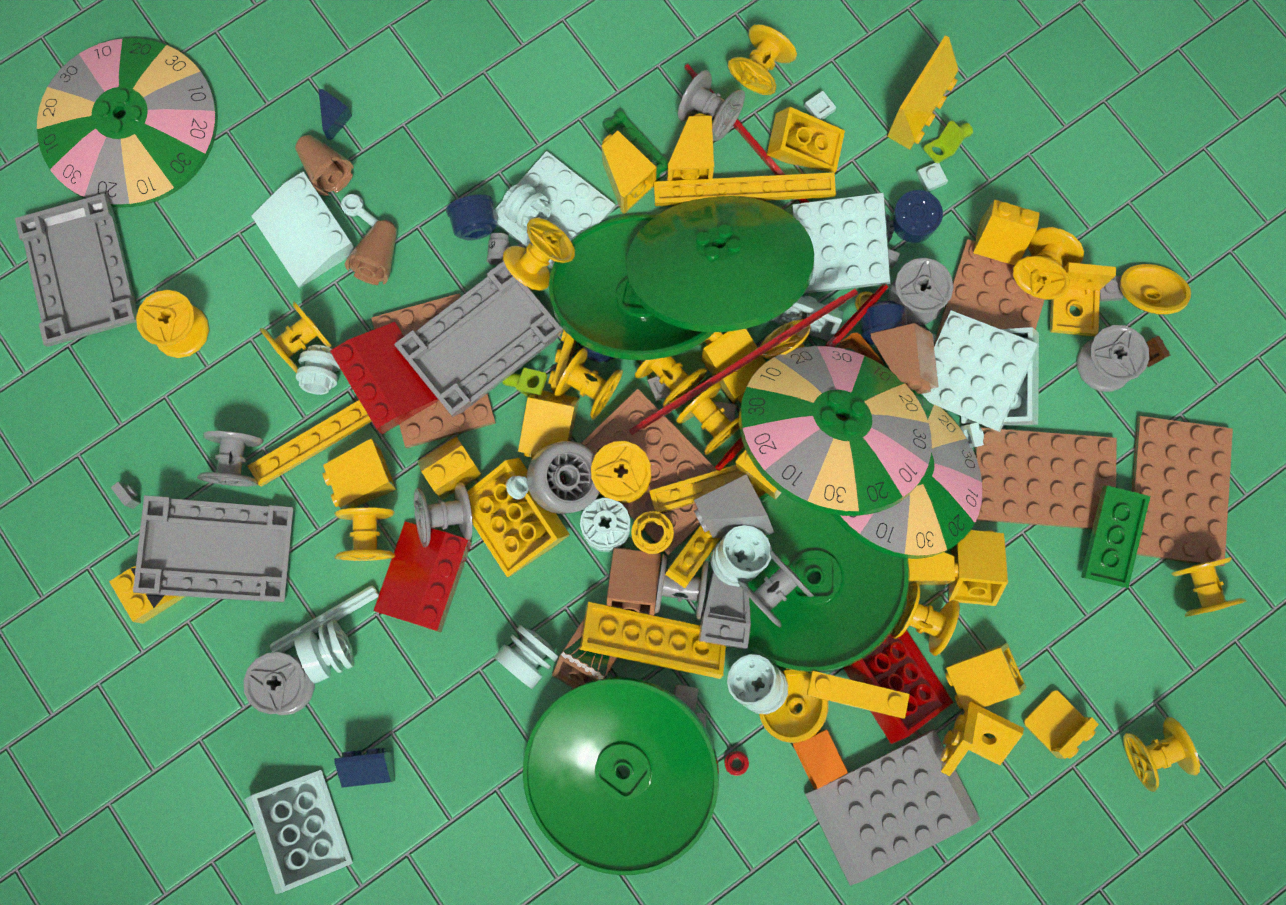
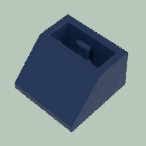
[334,747,395,788]

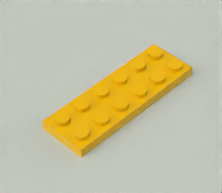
[580,602,726,679]

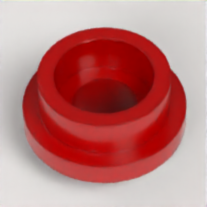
[724,751,749,776]

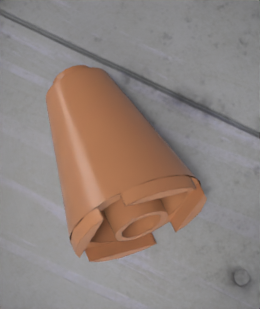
[295,135,354,196]
[345,220,397,285]

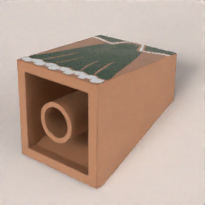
[552,620,618,688]

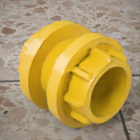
[631,511,674,554]

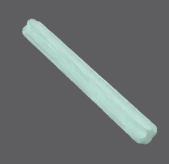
[270,586,379,653]

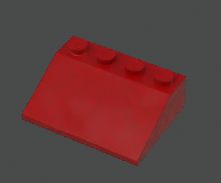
[330,322,439,434]
[373,521,472,633]
[842,630,954,744]

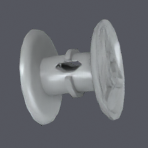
[678,70,745,141]
[887,258,954,325]
[1077,325,1149,392]
[197,431,264,487]
[414,482,472,547]
[738,551,814,628]
[655,554,708,620]
[243,652,315,715]

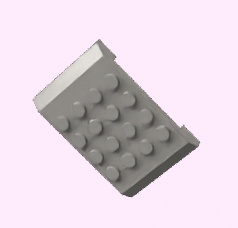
[15,194,138,347]
[394,261,563,417]
[133,495,293,602]
[804,729,980,886]

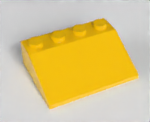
[887,35,958,150]
[467,458,570,577]

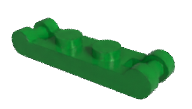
[602,110,669,180]

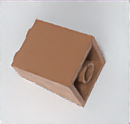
[871,323,939,394]
[607,548,661,616]

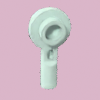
[341,194,378,226]
[506,476,529,499]

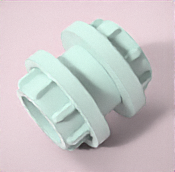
[502,184,551,231]
[296,345,340,395]

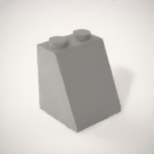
[694,474,774,538]

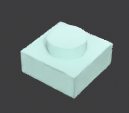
[804,91,836,120]
[916,163,948,192]
[961,423,984,448]

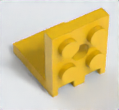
[1050,263,1116,337]
[940,702,1024,776]

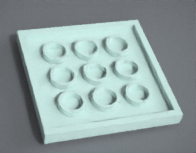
[494,151,615,269]
[793,193,891,294]
[922,311,1039,432]

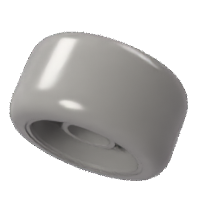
[527,441,599,514]

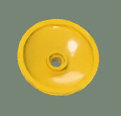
[1120,264,1191,315]
[759,669,828,743]

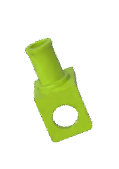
[923,120,973,164]
[503,368,548,398]

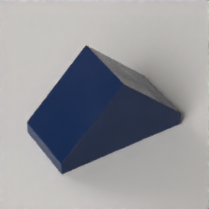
[318,89,352,140]

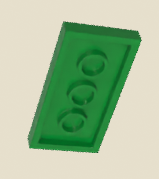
[1081,485,1151,588]

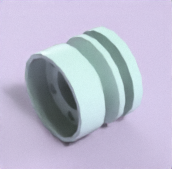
[580,498,631,552]
[711,525,772,587]
[294,620,355,684]
[494,625,559,689]
[727,654,789,714]

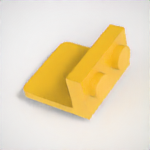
[1024,691,1099,759]

